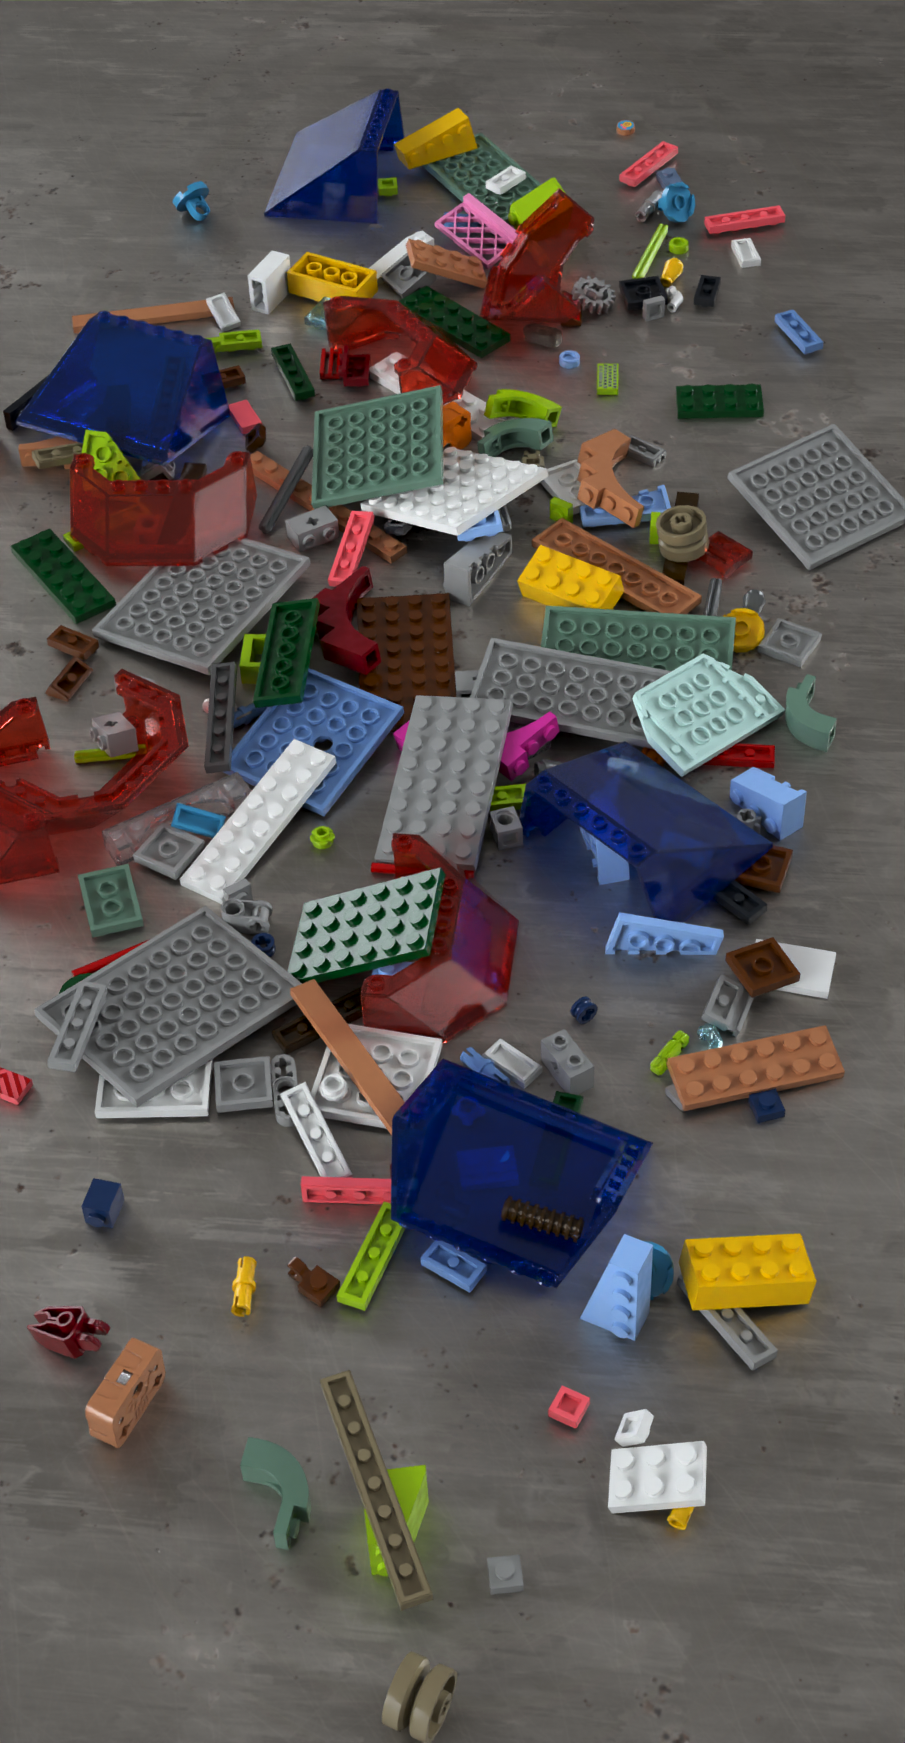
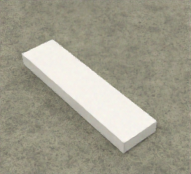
[280,1082,353,1178]

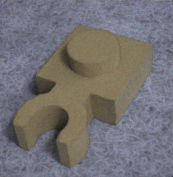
[522,450,545,468]

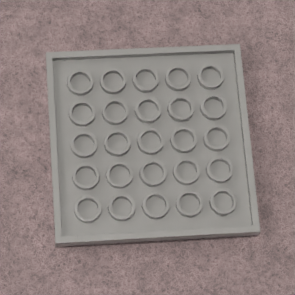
[727,424,905,570]

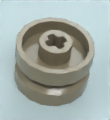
[656,505,709,562]
[382,1651,457,1743]

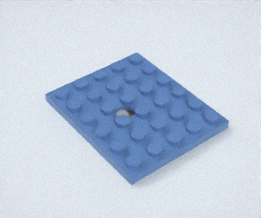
[223,668,404,816]

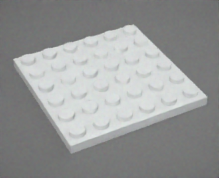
[360,447,548,536]

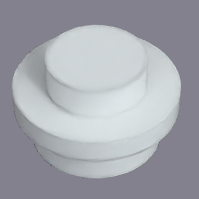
[319,1074,348,1101]

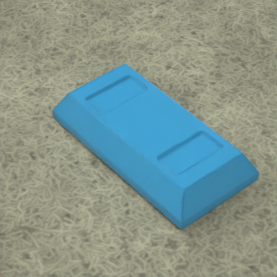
[171,803,226,838]

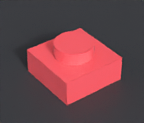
[548,1385,590,1429]

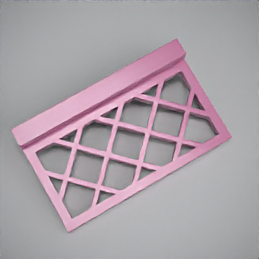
[434,193,523,269]

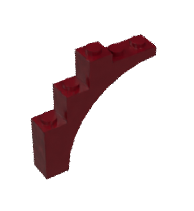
[313,566,382,675]

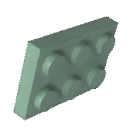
[78,864,144,938]

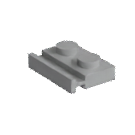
[701,974,754,1037]

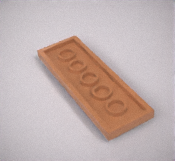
[667,1025,845,1111]

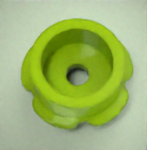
[310,826,335,849]

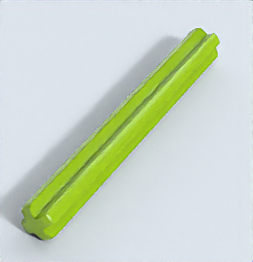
[632,223,668,279]

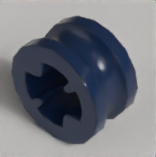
[251,933,276,957]
[570,996,598,1024]

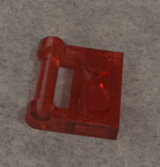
[695,531,753,579]

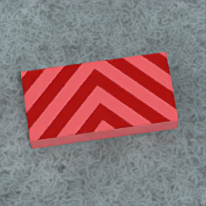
[0,1067,33,1105]

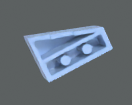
[730,767,807,841]
[578,800,631,885]

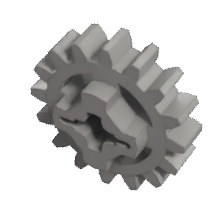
[571,276,616,314]

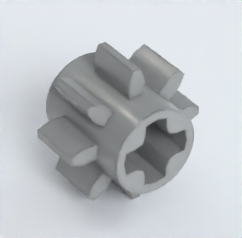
[730,809,762,840]

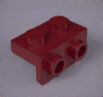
[338,345,371,387]

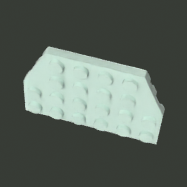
[632,653,785,777]

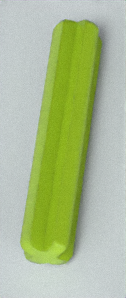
[74,744,147,763]

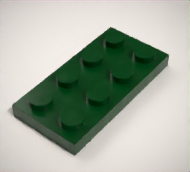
[676,384,764,419]

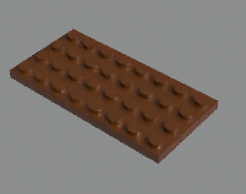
[357,593,456,732]

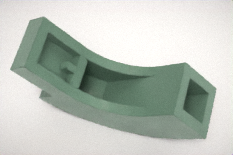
[477,418,554,457]
[785,674,837,752]
[240,1437,311,1550]

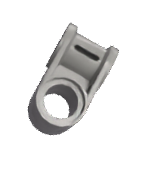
[221,898,273,935]

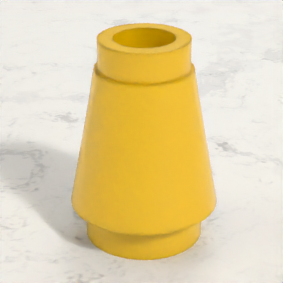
[660,258,683,287]

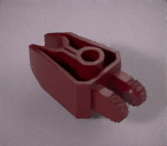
[27,1306,110,1359]

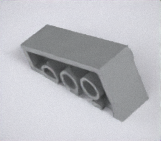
[443,532,512,607]

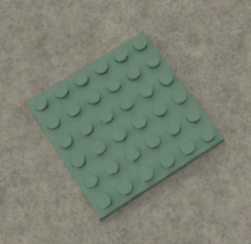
[311,385,443,509]

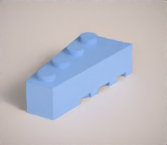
[580,1234,653,1341]

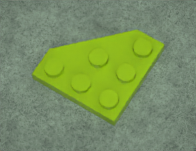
[75,430,143,503]

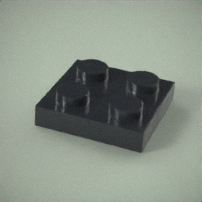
[619,276,668,311]

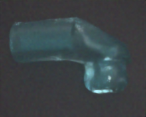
[697,1023,724,1050]

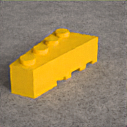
[394,108,478,170]

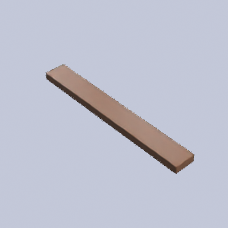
[72,297,235,334]
[290,979,425,1146]

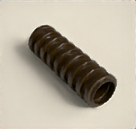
[501,1196,585,1243]

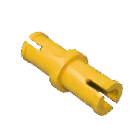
[231,1256,257,1317]

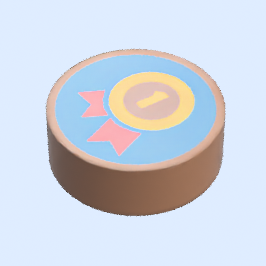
[616,120,635,136]

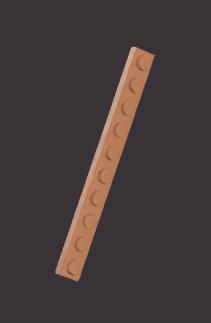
[241,451,407,564]

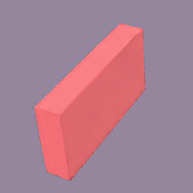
[227,399,262,434]

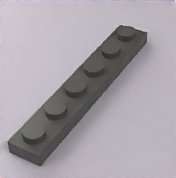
[204,662,237,774]

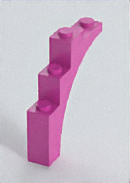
[393,711,560,781]

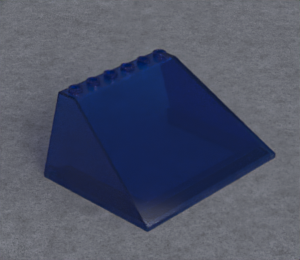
[264,88,405,224]
[16,311,230,466]
[519,741,773,923]
[391,1059,653,1288]

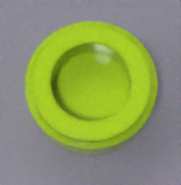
[669,237,689,255]

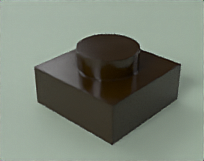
[245,423,266,453]

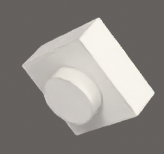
[614,1409,654,1447]

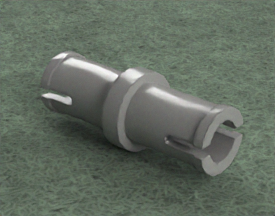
[635,190,662,222]

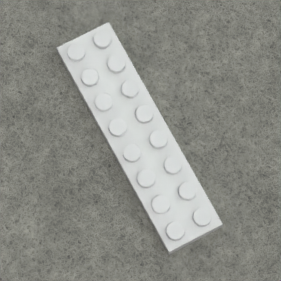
[369,351,514,441]
[179,739,337,904]

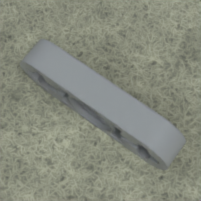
[270,1054,298,1127]

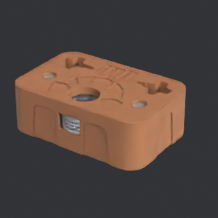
[85,1338,166,1448]

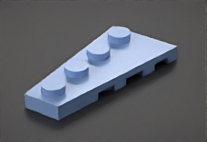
[580,485,671,527]
[605,912,724,955]

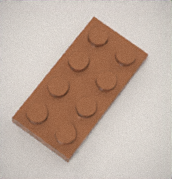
[406,239,487,289]

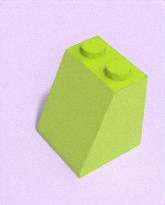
[508,177,574,245]
[364,1465,429,1576]

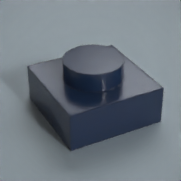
[748,1088,785,1123]

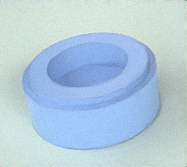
[559,350,580,369]

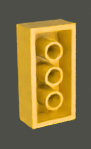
[287,252,378,312]
[517,545,624,610]
[678,1233,817,1311]

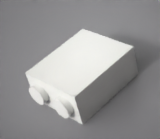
[248,251,291,315]

